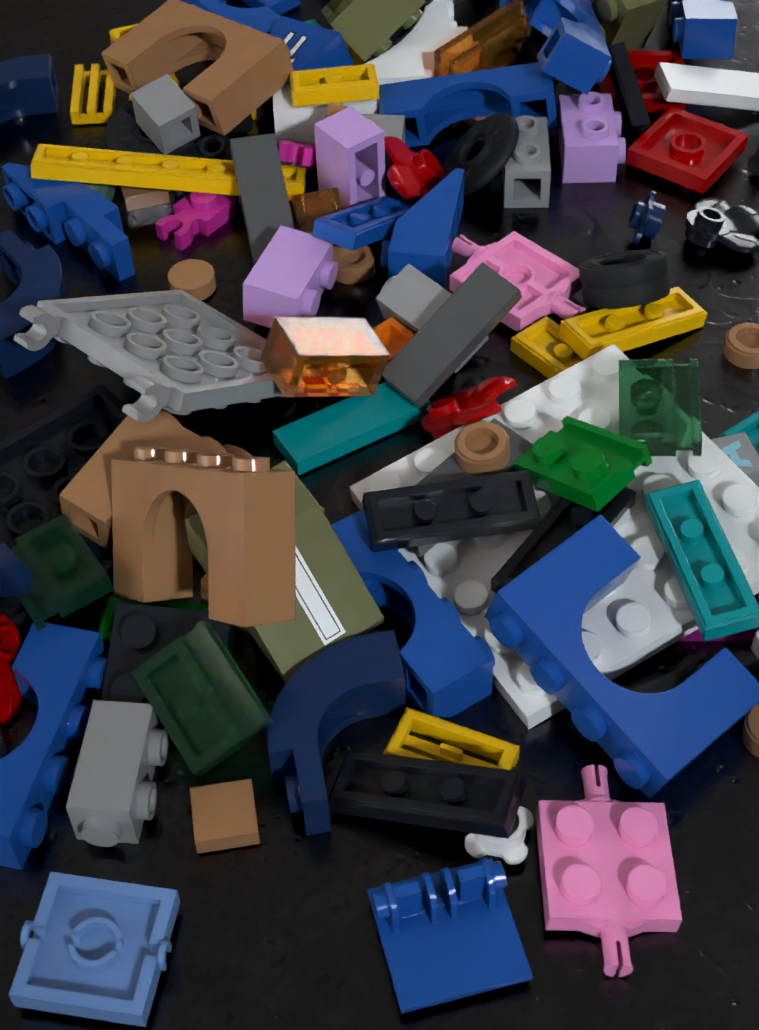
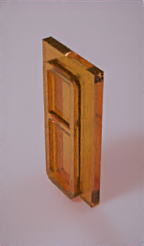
[434,0,529,77]

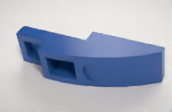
[1,163,135,282]

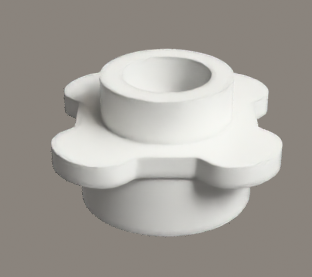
[465,806,534,865]

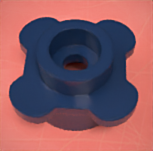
[628,190,666,244]

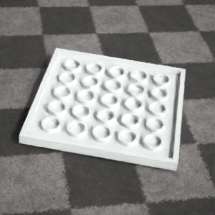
[349,344,759,730]

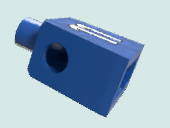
[260,16,354,113]

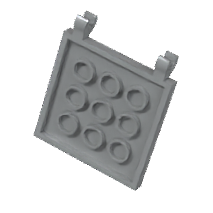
[13,289,298,423]

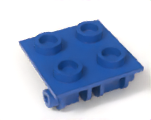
[367,857,533,1014]

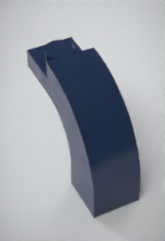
[0,54,58,125]
[0,229,69,379]
[267,630,406,836]

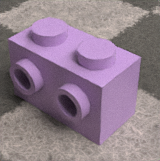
[557,92,626,183]
[314,106,386,212]
[243,225,338,336]

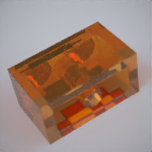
[260,317,390,397]

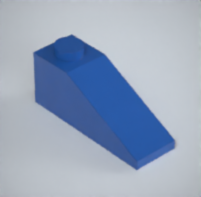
[381,168,465,289]

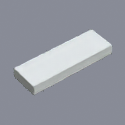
[654,62,759,111]

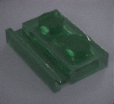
[618,359,702,456]
[10,513,114,631]
[131,620,274,776]

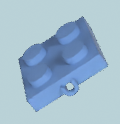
[9,872,180,1027]

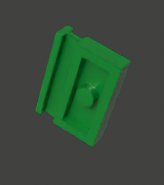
[513,416,652,512]

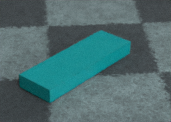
[272,382,432,476]
[645,479,759,642]

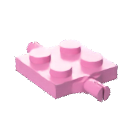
[449,231,586,333]
[535,764,682,977]

